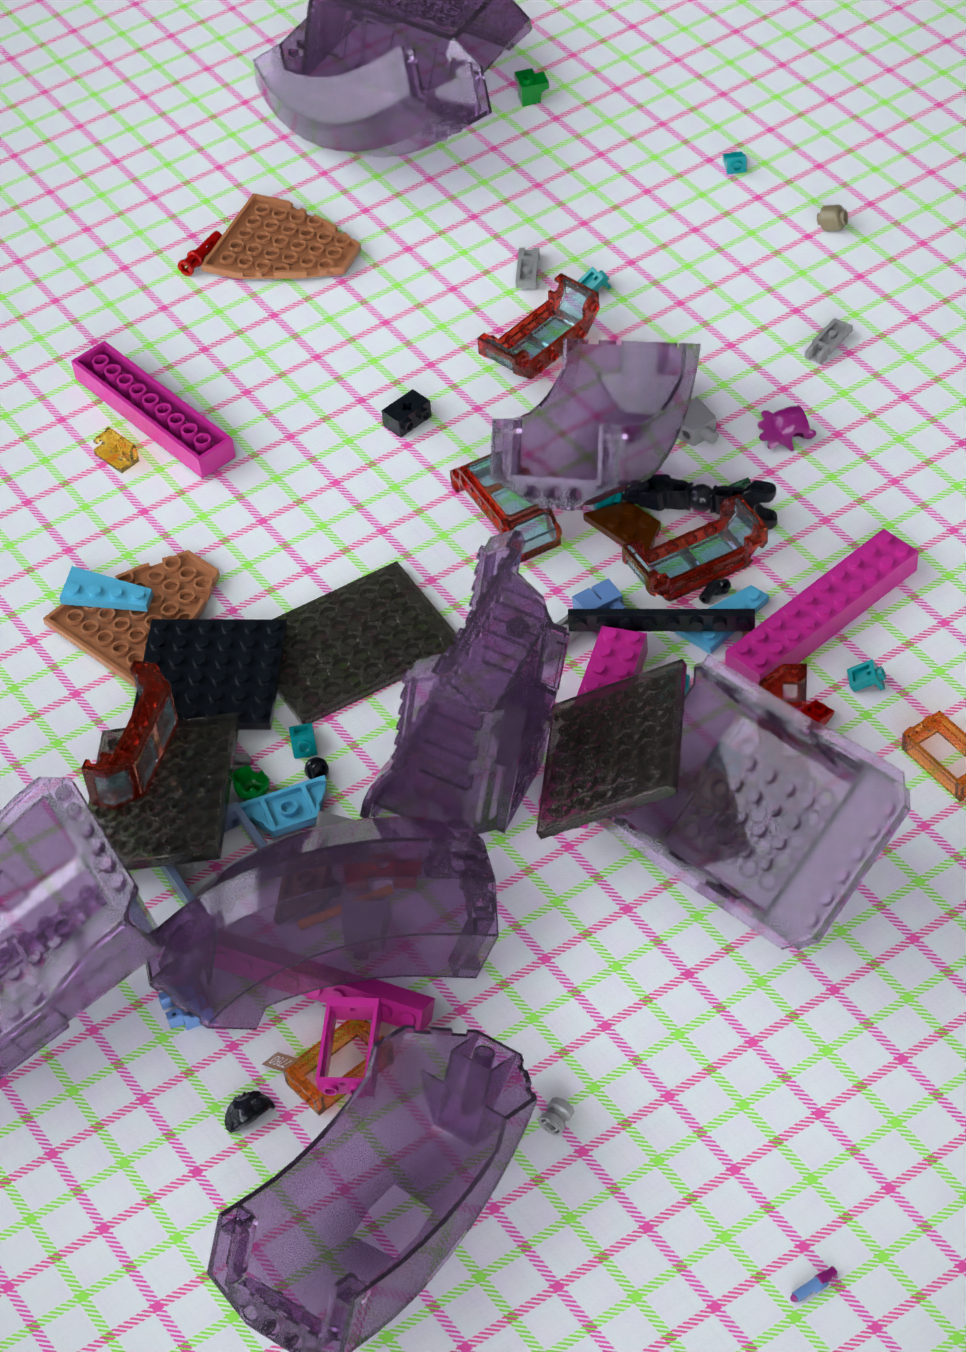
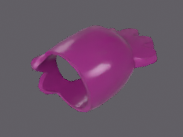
[757,405,816,451]

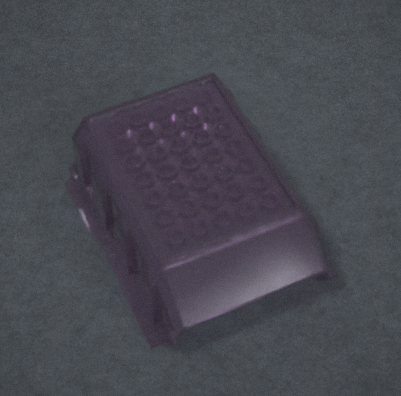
[272,0,532,115]
[593,654,911,950]

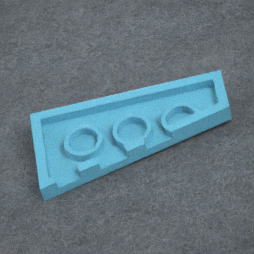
[60,566,153,612]
[675,585,769,654]

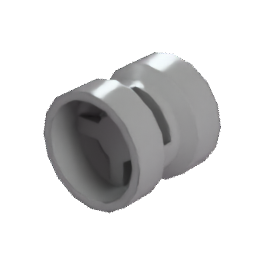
[538,1097,574,1135]

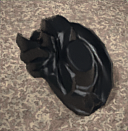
[224,1091,275,1133]

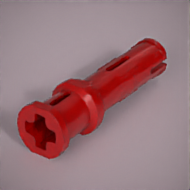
[178,231,222,276]

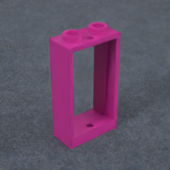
[315,996,383,1097]

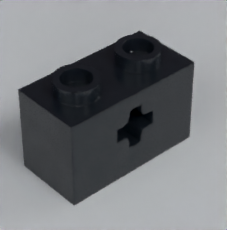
[381,389,432,438]

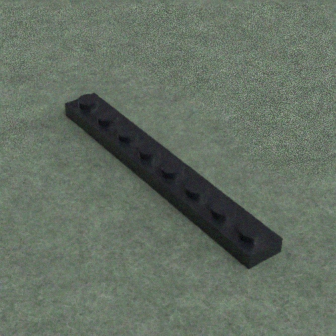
[568,609,755,632]

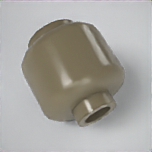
[817,204,848,232]

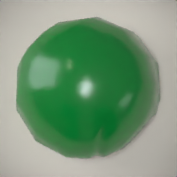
[232,766,270,800]

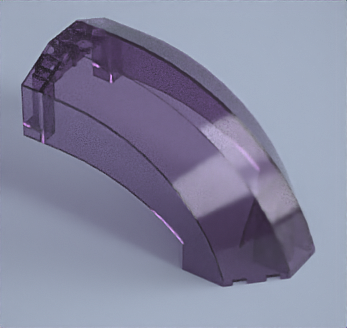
[253,44,492,157]
[490,339,701,511]
[142,816,499,1030]
[207,1025,537,1352]

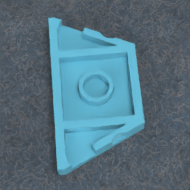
[239,775,327,837]

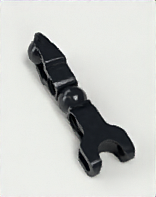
[622,474,777,530]

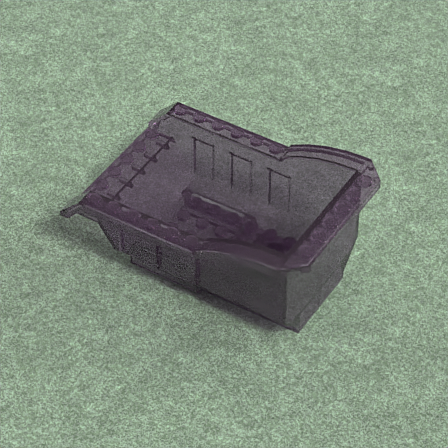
[360,530,570,840]
[0,777,169,1080]

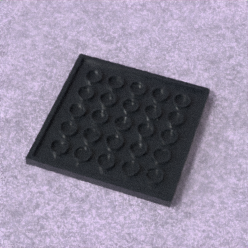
[130,619,288,730]

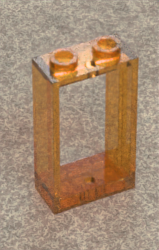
[902,710,966,802]
[283,1019,392,1115]

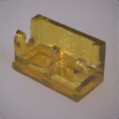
[93,427,139,473]

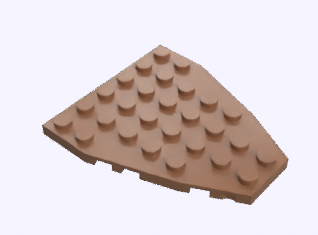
[201,193,361,279]
[43,550,220,688]

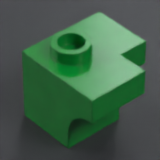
[514,68,549,107]

